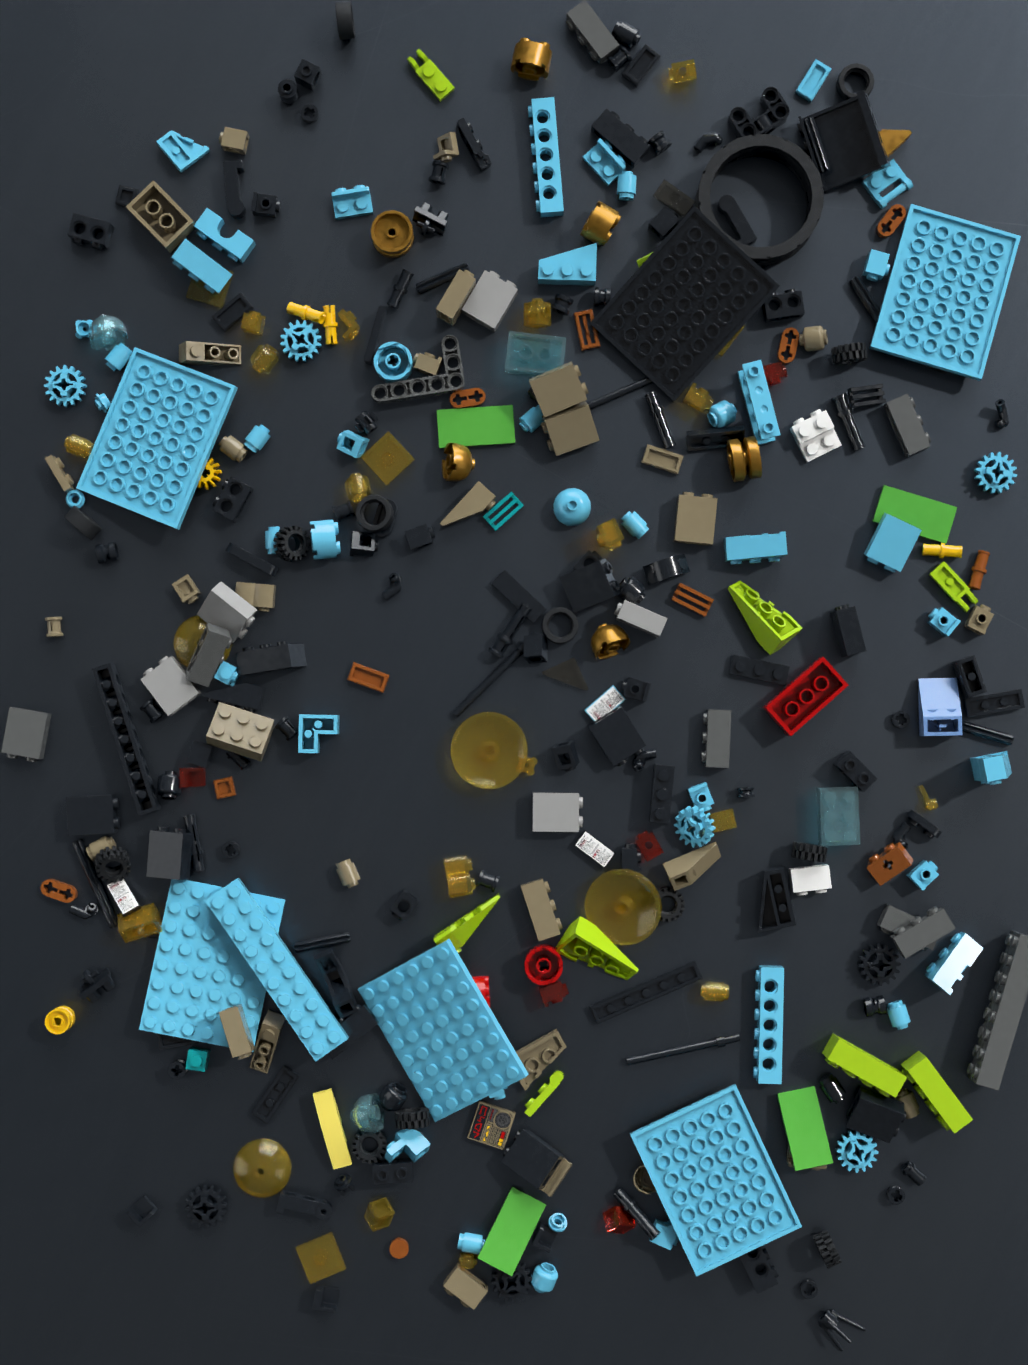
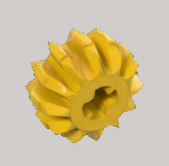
[197,458,222,490]

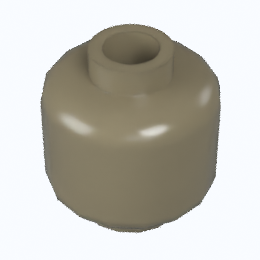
[799,325,828,352]

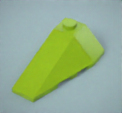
[728,581,803,655]
[433,893,500,953]
[555,916,639,980]

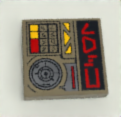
[467,1100,516,1150]

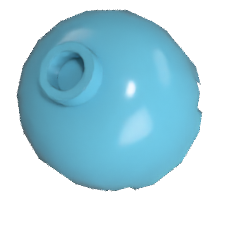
[553,488,591,526]

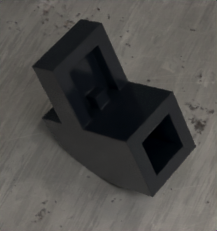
[643,554,690,585]

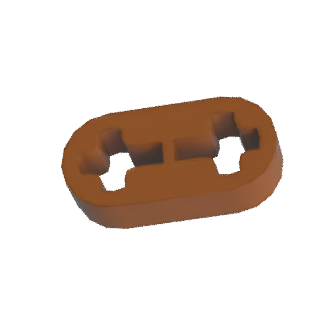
[876,204,906,238]
[777,327,799,365]
[450,388,486,409]
[40,879,78,903]

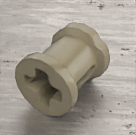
[45,617,64,637]

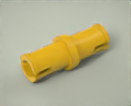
[286,302,326,324]
[323,305,338,345]
[922,543,962,558]

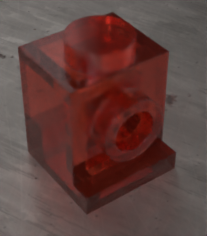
[763,362,788,386]
[635,830,664,862]
[539,979,569,1007]

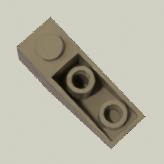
[179,341,241,365]
[663,842,721,891]
[249,1010,286,1074]

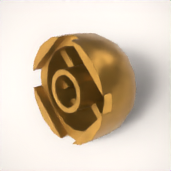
[442,443,475,481]
[591,623,631,659]

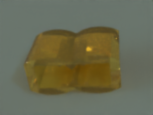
[444,855,476,898]

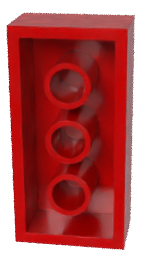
[763,656,849,736]

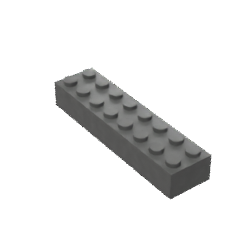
[967,930,1028,1091]

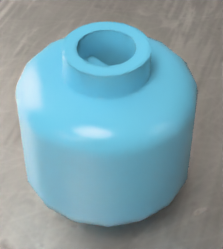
[707,400,737,428]
[530,1262,558,1293]

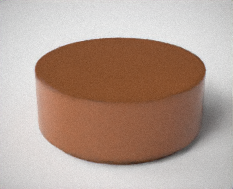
[389,1238,409,1259]

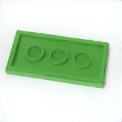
[437,405,515,449]
[872,485,957,544]
[776,1086,833,1171]
[477,1187,546,1276]

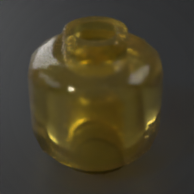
[250,344,279,373]
[345,473,371,503]

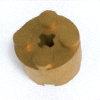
[511,38,552,81]
[580,201,621,246]

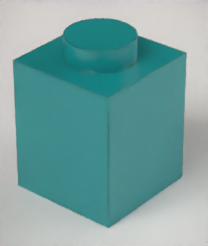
[186,1046,211,1072]

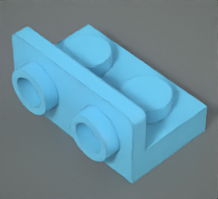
[583,139,626,186]
[331,185,374,220]

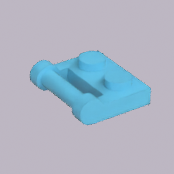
[862,159,913,209]

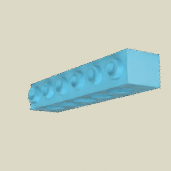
[528,97,564,218]
[753,965,784,1084]

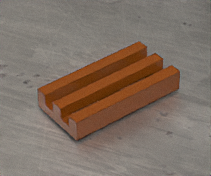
[574,309,600,351]
[671,583,714,617]

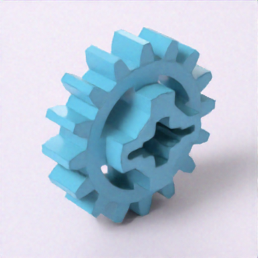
[280,320,322,362]
[44,365,87,407]
[974,452,1017,494]
[674,805,716,848]
[835,1130,878,1173]

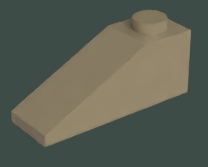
[440,481,496,528]

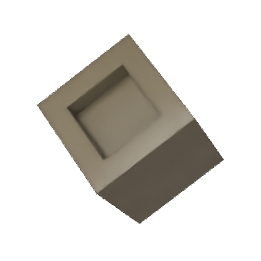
[219,127,250,155]

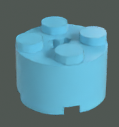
[374,341,413,383]
[310,519,341,560]

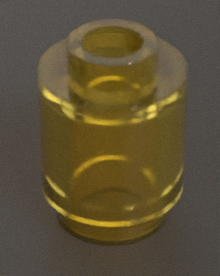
[64,434,94,458]
[700,981,729,1002]

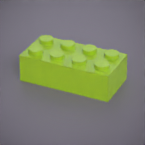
[822,1033,907,1098]
[900,1051,973,1134]

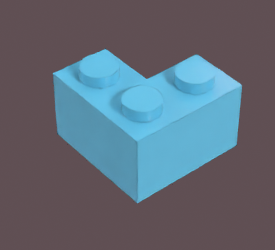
[298,714,340,753]

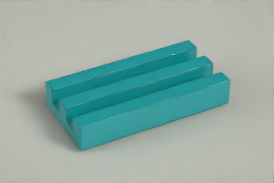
[483,491,524,531]

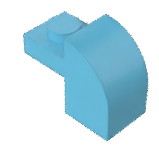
[384,1129,431,1163]

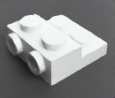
[790,409,842,463]

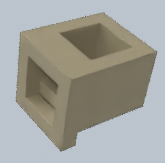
[413,352,443,376]
[963,604,994,635]

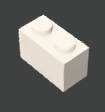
[788,864,832,896]

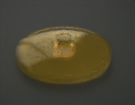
[451,712,528,789]
[585,869,662,945]

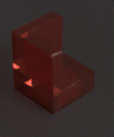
[179,767,206,788]
[603,1206,636,1234]

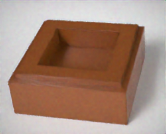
[213,776,237,799]

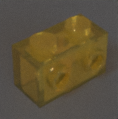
[596,518,625,551]
[117,903,162,943]

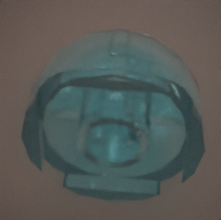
[88,315,128,351]
[350,1093,385,1133]

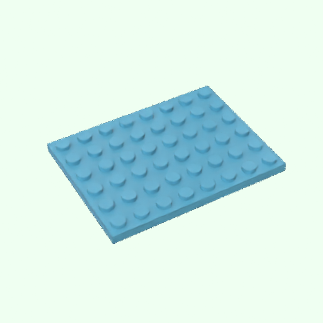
[869,204,1021,381]
[76,347,238,530]
[139,879,286,1052]
[358,939,528,1122]
[630,1084,802,1277]

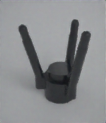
[818,1310,866,1351]

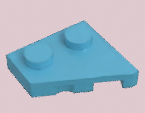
[156,130,210,173]

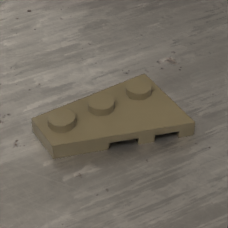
[515,1029,566,1091]

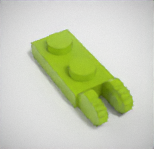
[407,49,455,102]
[929,561,978,613]
[524,1070,564,1117]

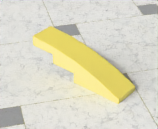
[313,1088,352,1169]

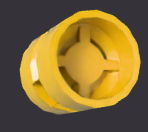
[45,1006,75,1034]

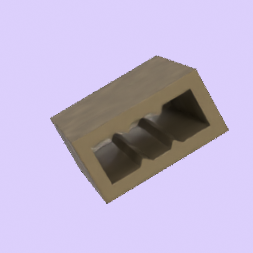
[436,269,476,326]
[529,361,589,418]
[541,401,600,456]
[673,492,718,546]
[219,1004,255,1060]

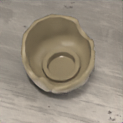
[633,1165,656,1194]

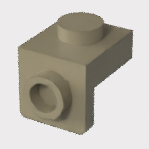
[433,132,459,163]
[172,574,201,605]

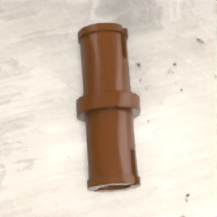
[968,550,990,590]

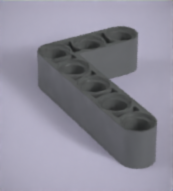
[371,335,465,404]

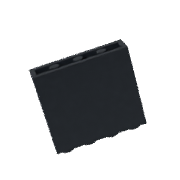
[797,90,891,192]

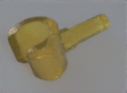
[919,785,938,810]

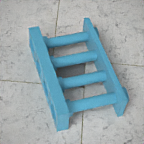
[737,360,781,445]

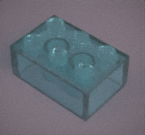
[505,331,566,377]
[816,786,860,846]

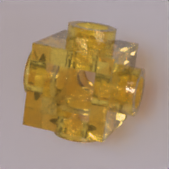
[524,298,551,329]

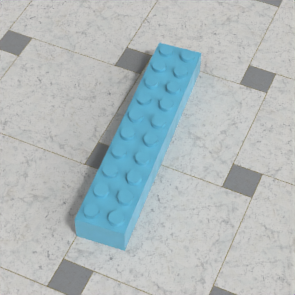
[205,878,349,1062]

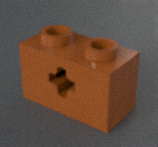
[866,842,913,886]

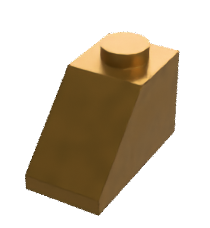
[880,129,912,157]

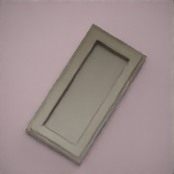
[641,444,684,475]

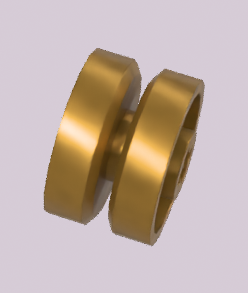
[371,210,414,258]
[727,436,762,482]

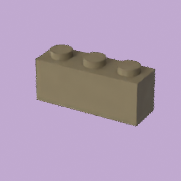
[521,878,563,941]

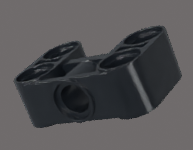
[728,87,790,138]

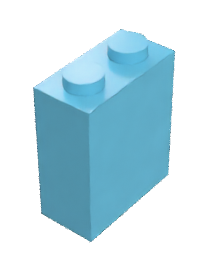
[864,512,922,573]

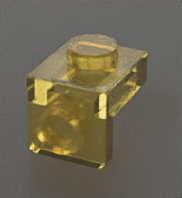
[337,309,360,341]

